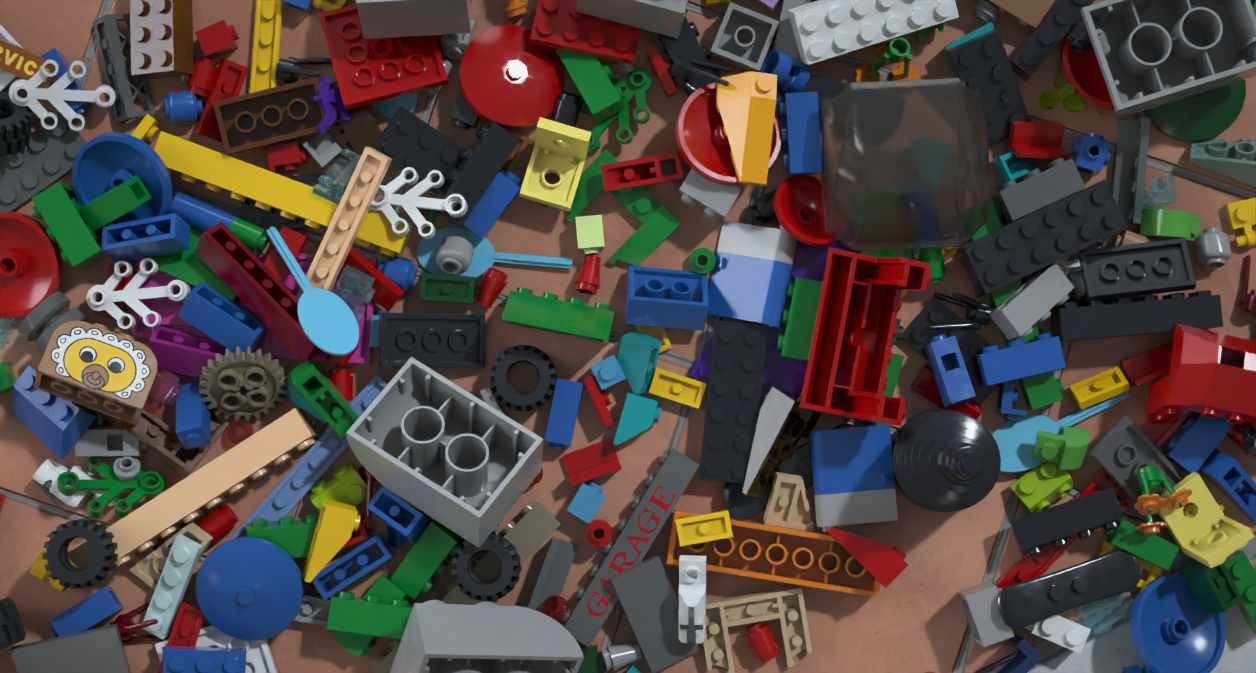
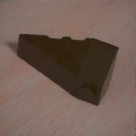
[742,386,822,498]

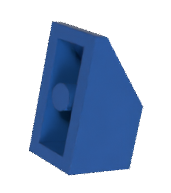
[366,485,430,545]

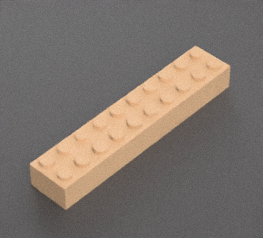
[67,408,319,575]

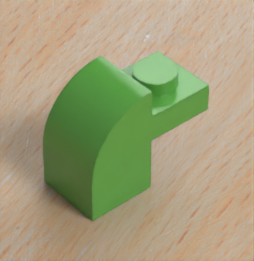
[1140,209,1201,242]
[1032,426,1090,470]

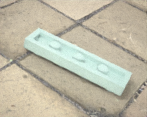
[142,534,203,640]

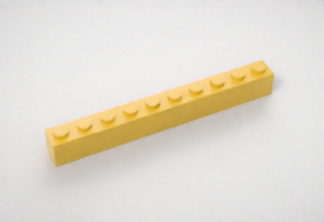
[154,131,413,258]

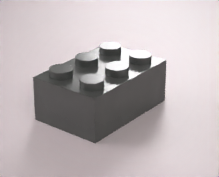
[991,157,1086,225]

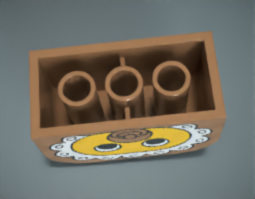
[33,321,157,426]

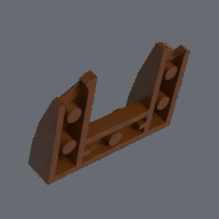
[100,370,229,479]

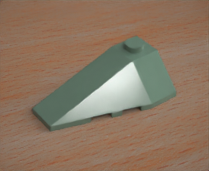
[1189,137,1256,187]

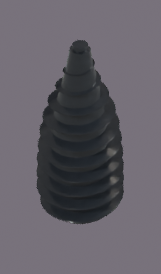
[892,409,1001,512]

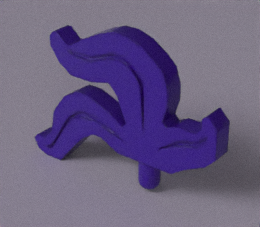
[313,77,350,134]

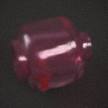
[146,368,183,410]

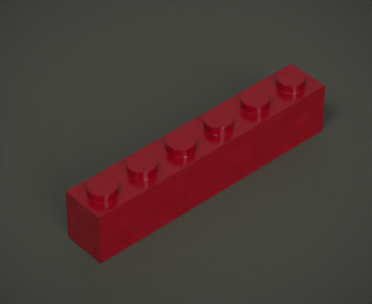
[194,222,323,364]

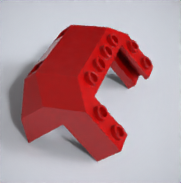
[800,247,931,426]
[1145,323,1256,429]

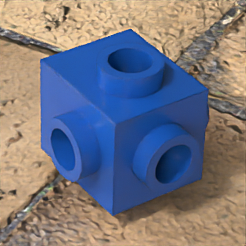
[1070,133,1111,176]

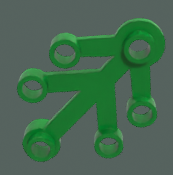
[580,68,653,154]
[57,456,164,518]

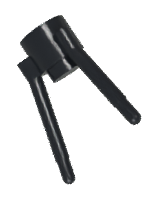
[670,55,732,93]
[276,57,332,85]
[928,292,992,330]

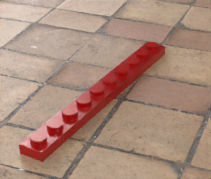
[995,411,1192,590]

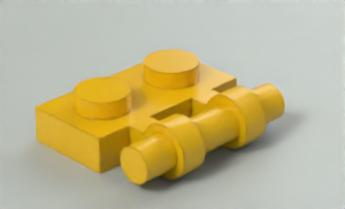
[1225,197,1256,248]

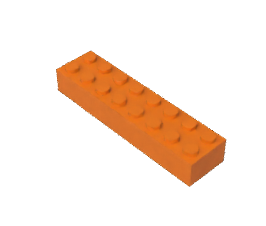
[666,509,884,598]

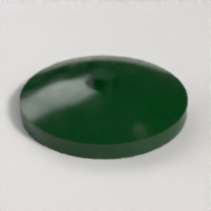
[1144,79,1246,142]

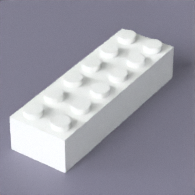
[787,0,959,65]

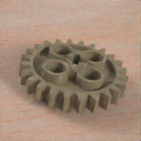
[199,346,287,421]

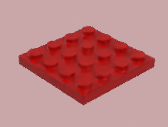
[530,0,641,65]
[318,4,449,110]

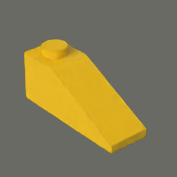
[303,499,360,583]

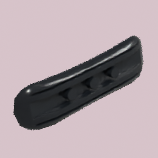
[721,424,857,520]
[997,550,1141,629]

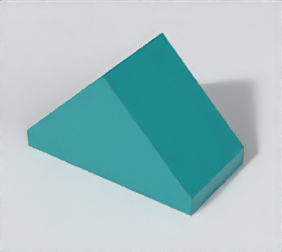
[990,152,1038,185]

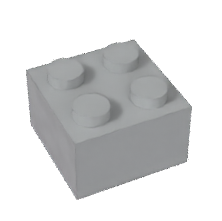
[710,2,779,72]
[678,169,742,222]
[958,582,1014,647]

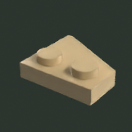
[763,472,814,532]

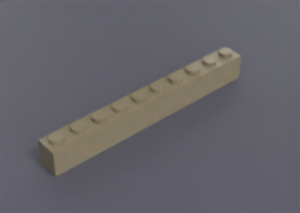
[370,501,561,673]

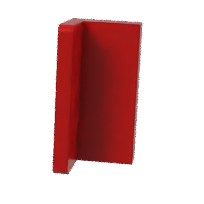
[1007,121,1068,159]
[1120,342,1173,386]
[562,439,622,486]

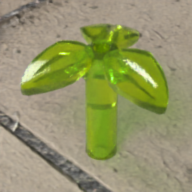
[1039,70,1085,112]

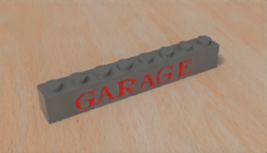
[561,448,700,647]

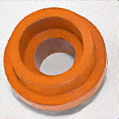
[502,0,528,18]

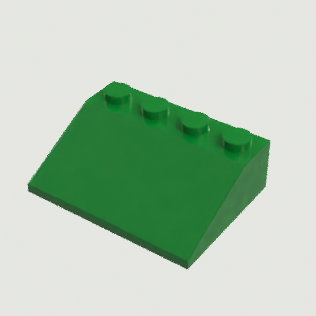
[502,287,615,343]

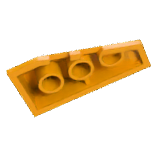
[716,71,777,186]

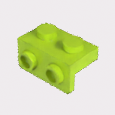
[1010,461,1074,514]
[309,462,368,511]

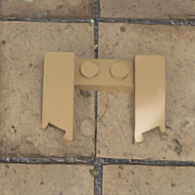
[703,584,812,673]

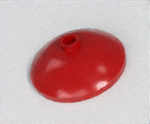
[774,175,848,247]

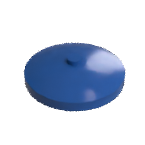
[72,132,173,228]
[196,537,304,641]
[1130,574,1226,673]

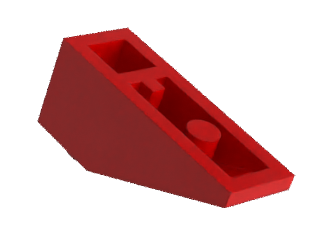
[600,152,684,192]
[826,526,908,588]

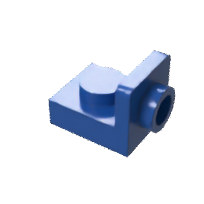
[996,382,1027,421]

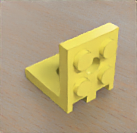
[519,117,592,212]
[1158,472,1255,569]

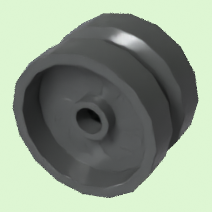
[18,291,88,356]

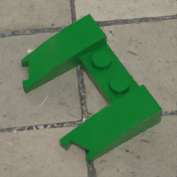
[566,149,681,267]

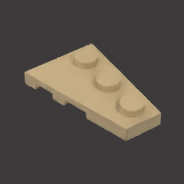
[129,522,213,590]

